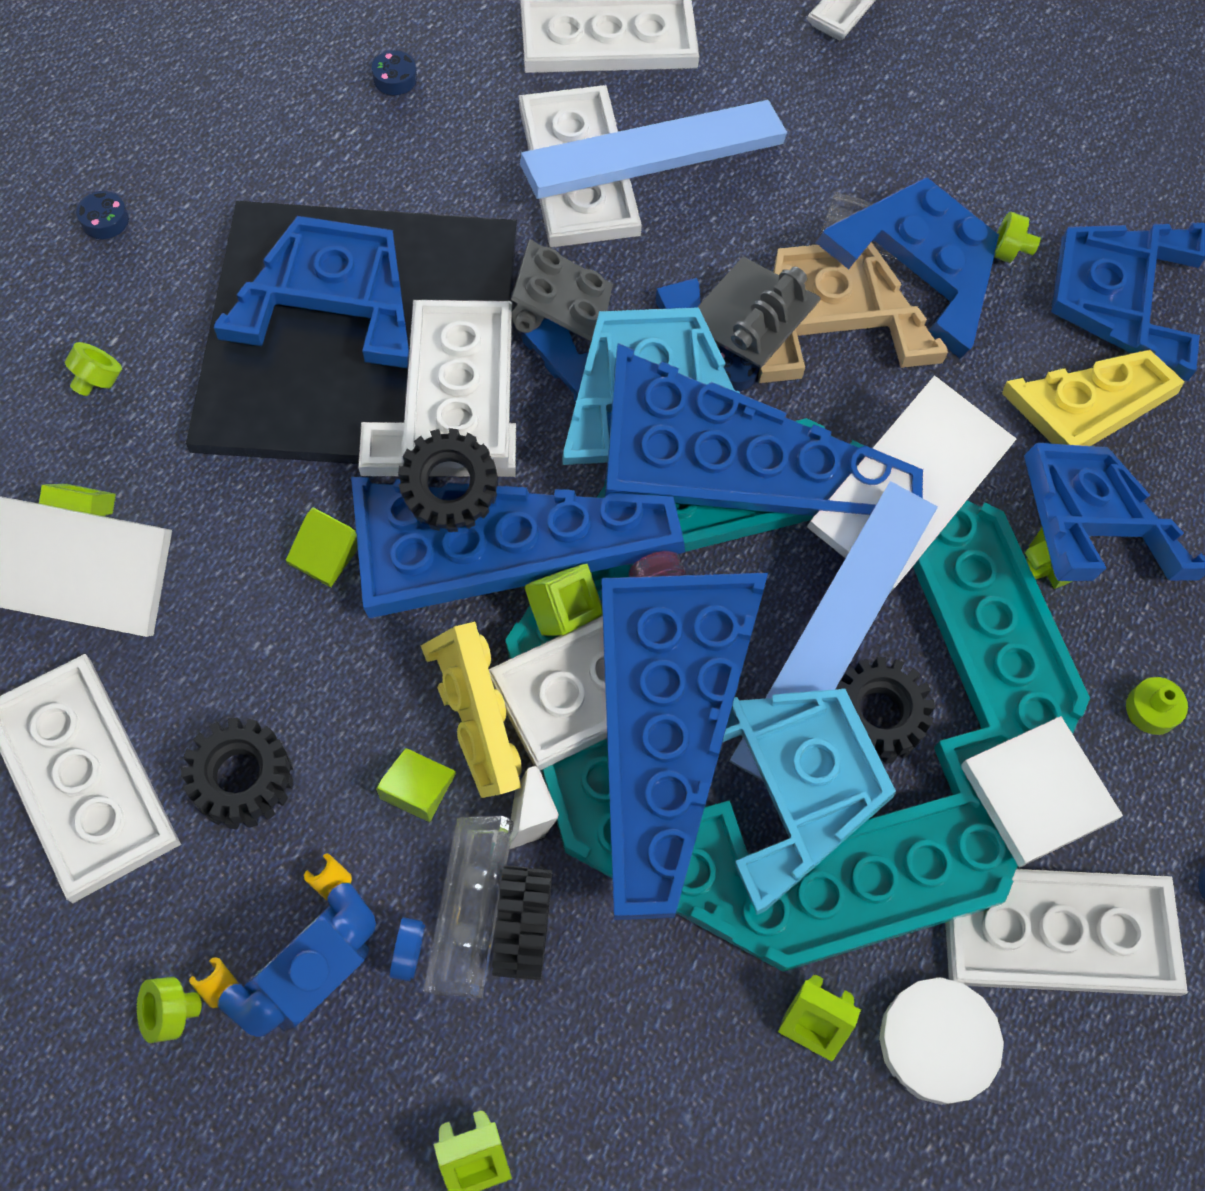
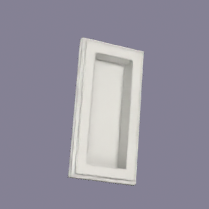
[807,0,876,41]

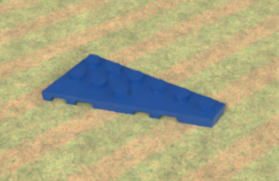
[605,343,923,516]
[351,477,685,618]
[601,573,768,920]

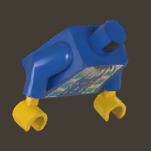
[189,854,376,1037]

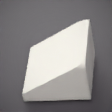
[507,766,559,849]

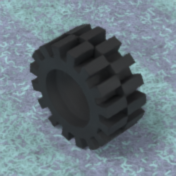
[398,428,498,532]
[835,657,935,764]
[181,717,294,829]
[492,865,552,981]

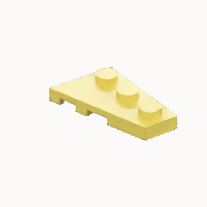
[1002,350,1184,446]

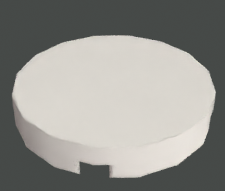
[879,978,1004,1105]

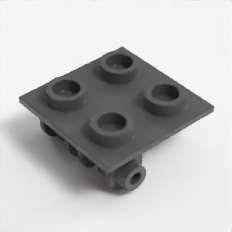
[511,239,613,341]
[697,257,821,368]

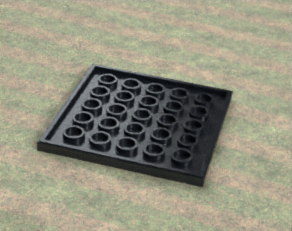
[186,201,517,464]

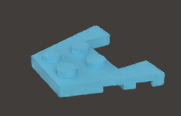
[562,308,740,465]
[722,689,896,915]

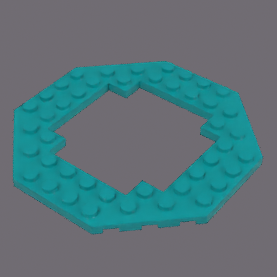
[505,418,1090,972]

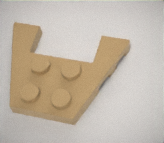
[758,242,948,383]

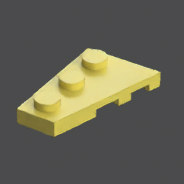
[421,622,522,798]

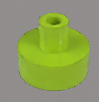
[994,211,1040,263]
[65,342,122,396]
[1126,677,1188,735]
[137,976,201,1043]

